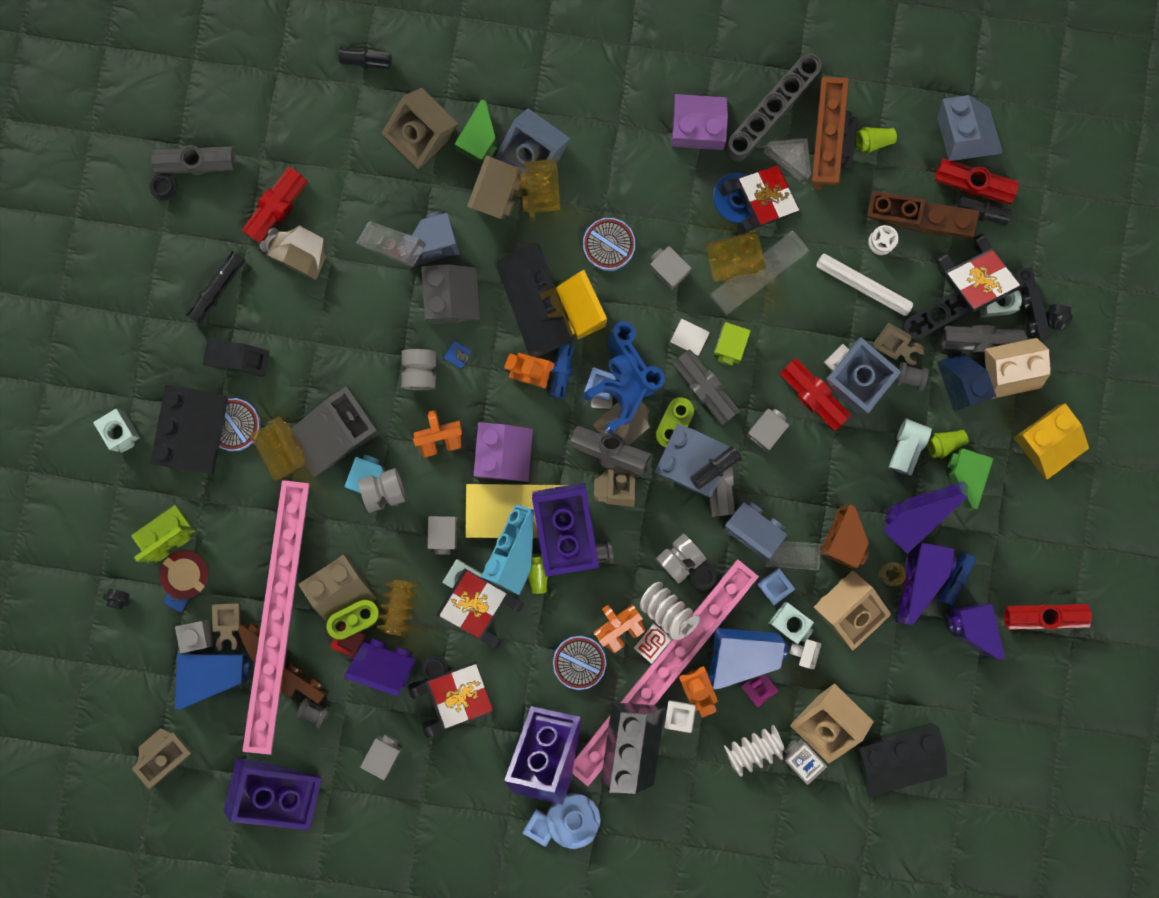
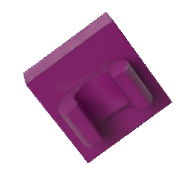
[740,674,778,708]

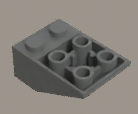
[285,386,380,478]

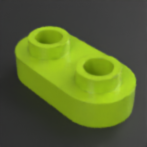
[656,398,694,448]
[327,600,379,640]

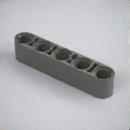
[726,54,821,162]

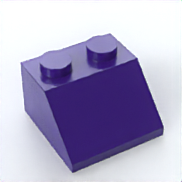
[945,603,1005,660]

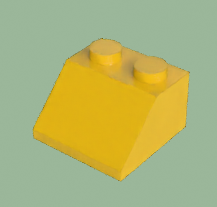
[556,270,607,340]
[1013,403,1089,480]

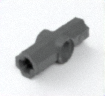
[151,145,236,175]
[941,325,1027,355]
[672,349,740,426]
[570,426,652,476]

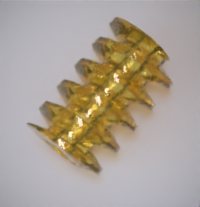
[376,579,419,637]

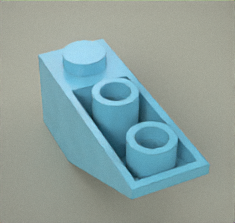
[481,504,534,595]

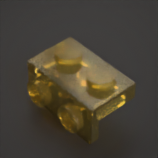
[520,159,560,221]
[706,231,766,282]
[250,417,305,481]

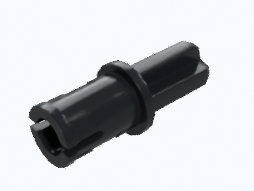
[339,47,392,69]
[957,197,1012,226]
[690,446,742,489]

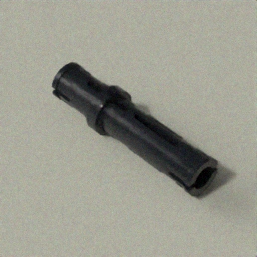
[185,251,246,325]

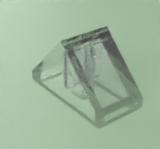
[764,138,811,185]

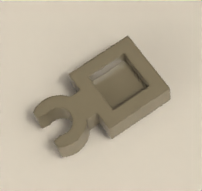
[874,323,925,366]
[212,603,242,650]

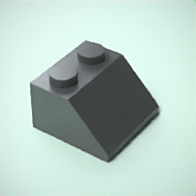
[421,265,480,324]

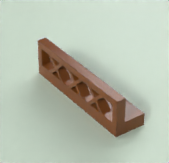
[812,77,849,190]

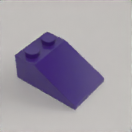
[883,481,968,554]
[532,483,599,576]
[896,543,957,625]
[344,638,417,696]
[504,706,582,805]
[223,759,322,830]

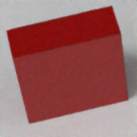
[330,623,367,659]

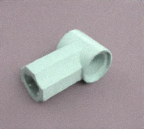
[888,419,932,476]

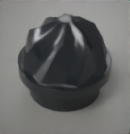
[1045,304,1073,331]

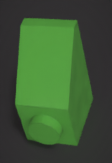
[455,99,498,166]
[947,448,993,510]

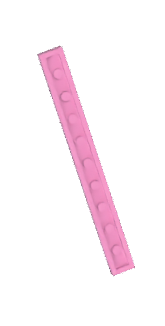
[242,480,310,755]
[572,559,759,786]

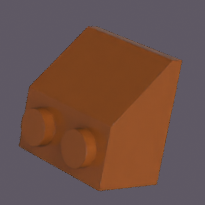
[819,504,869,568]

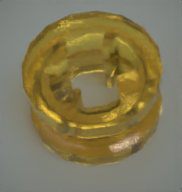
[879,562,906,586]

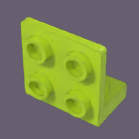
[131,505,195,563]

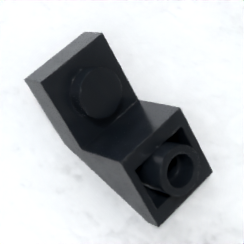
[202,339,270,377]

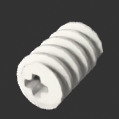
[640,582,700,640]
[724,725,784,777]

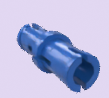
[548,344,575,399]
[937,552,977,607]

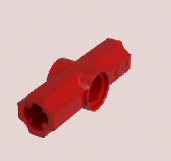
[934,158,1019,205]
[242,167,308,243]
[779,358,851,431]
[1004,604,1092,630]

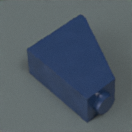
[937,353,996,411]

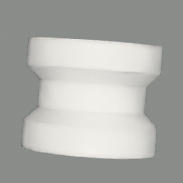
[868,225,898,255]

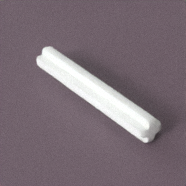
[816,254,913,316]

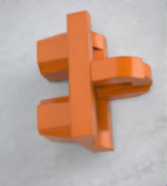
[504,353,555,389]
[413,410,462,457]
[594,604,645,653]
[679,666,718,717]

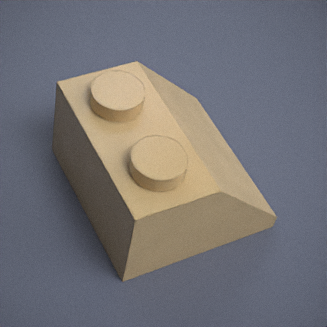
[985,338,1050,399]
[814,570,891,651]
[790,683,874,763]

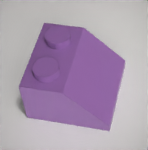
[671,94,728,150]
[474,422,533,482]

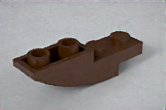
[867,191,979,239]
[238,623,329,704]

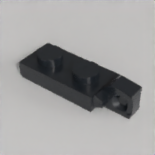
[1014,267,1050,341]

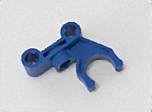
[584,321,665,434]

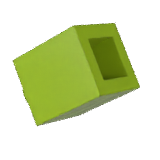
[713,322,751,366]

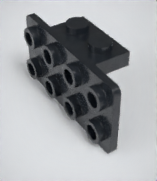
[497,243,573,358]

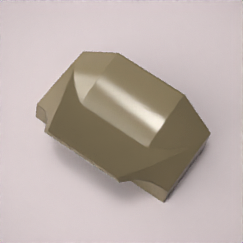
[266,226,327,280]
[593,401,650,445]
[594,466,635,507]
[132,728,193,789]

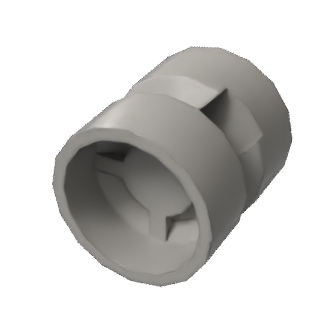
[401,349,436,390]
[358,468,406,513]
[655,533,706,584]

